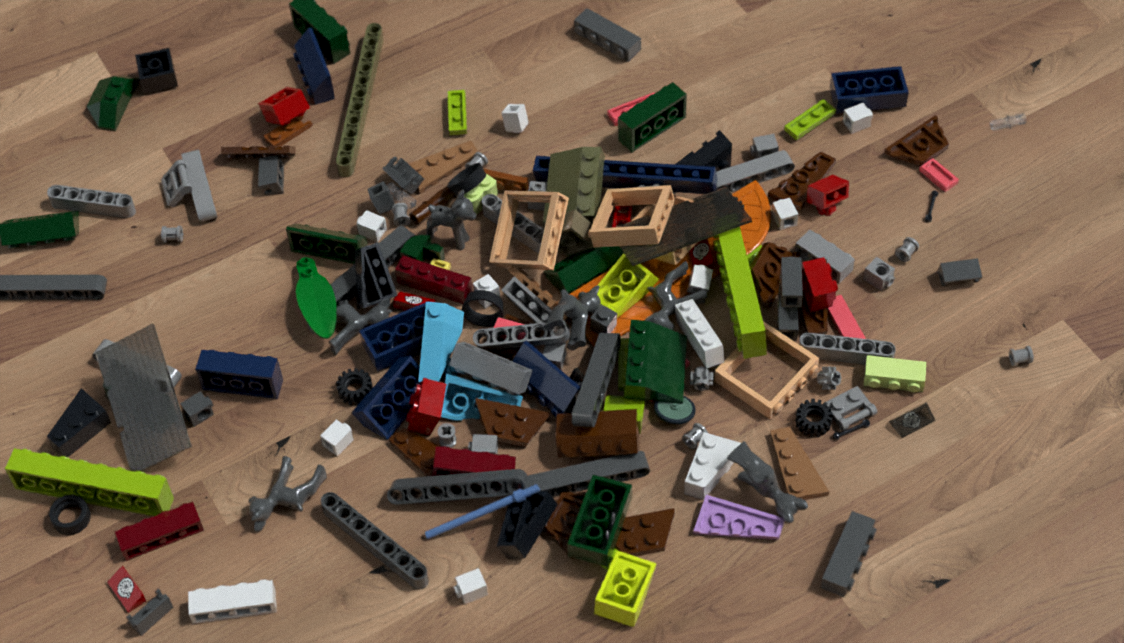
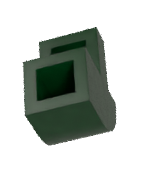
[400,235,445,262]

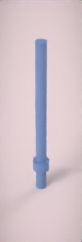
[425,484,540,539]

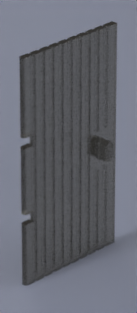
[617,186,752,266]
[96,324,192,472]

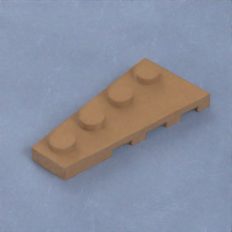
[508,265,567,320]

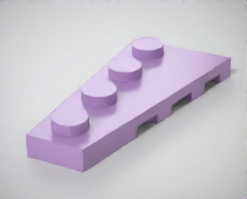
[693,495,785,540]

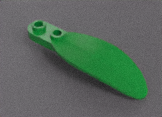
[296,257,337,339]

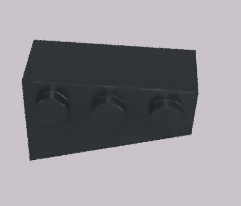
[676,130,732,172]
[355,242,398,310]
[47,388,111,457]
[497,491,558,559]

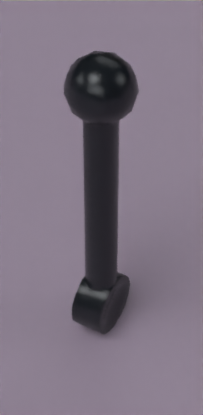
[925,190,938,222]
[833,419,870,440]

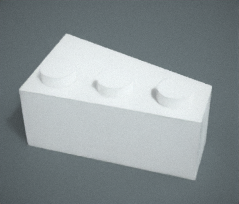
[684,432,741,500]

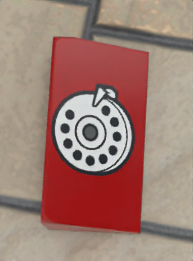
[689,234,714,269]
[393,292,436,311]
[107,566,146,613]

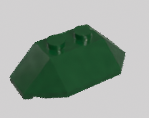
[87,75,140,131]

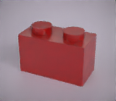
[807,174,849,209]

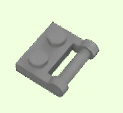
[161,160,192,207]
[826,386,877,431]

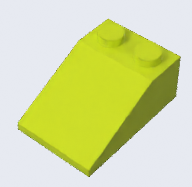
[597,251,659,318]
[594,551,656,627]

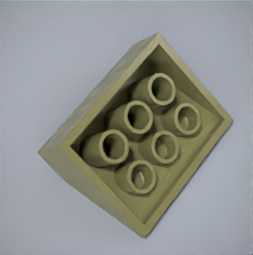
[543,147,605,224]

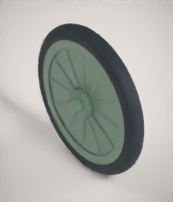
[654,396,696,424]

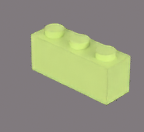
[863,355,926,392]

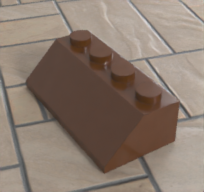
[556,409,640,458]

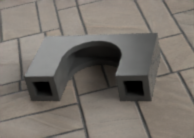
[777,257,803,341]

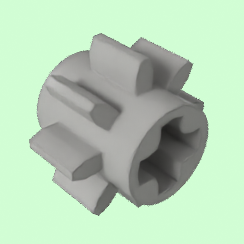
[690,366,713,391]
[817,366,841,390]

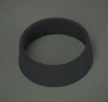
[447,163,486,196]
[462,290,503,327]

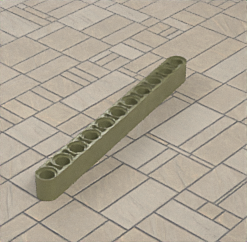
[336,23,384,177]

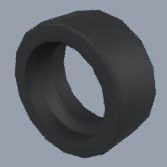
[49,494,91,535]

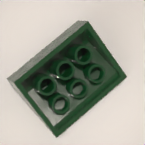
[624,320,687,403]

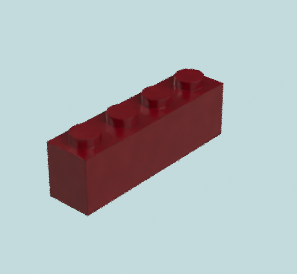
[395,256,473,304]
[432,446,516,485]
[115,501,204,561]

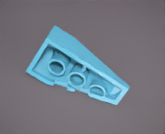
[418,301,464,383]
[441,374,523,420]

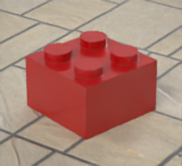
[258,87,310,126]
[802,257,838,312]
[406,378,446,436]

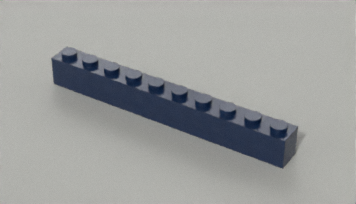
[532,156,718,195]

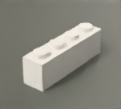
[675,299,724,369]
[188,580,277,624]

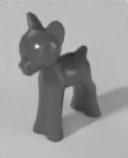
[426,190,476,250]
[644,261,708,330]
[543,286,601,350]
[307,299,393,355]
[727,441,808,523]
[248,456,327,532]

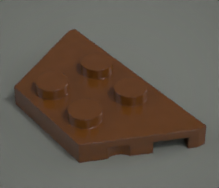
[884,115,949,166]
[750,242,800,309]
[474,398,550,447]
[544,492,586,560]
[615,508,675,557]

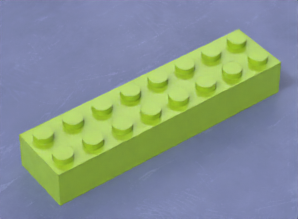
[712,215,767,359]
[5,448,174,517]

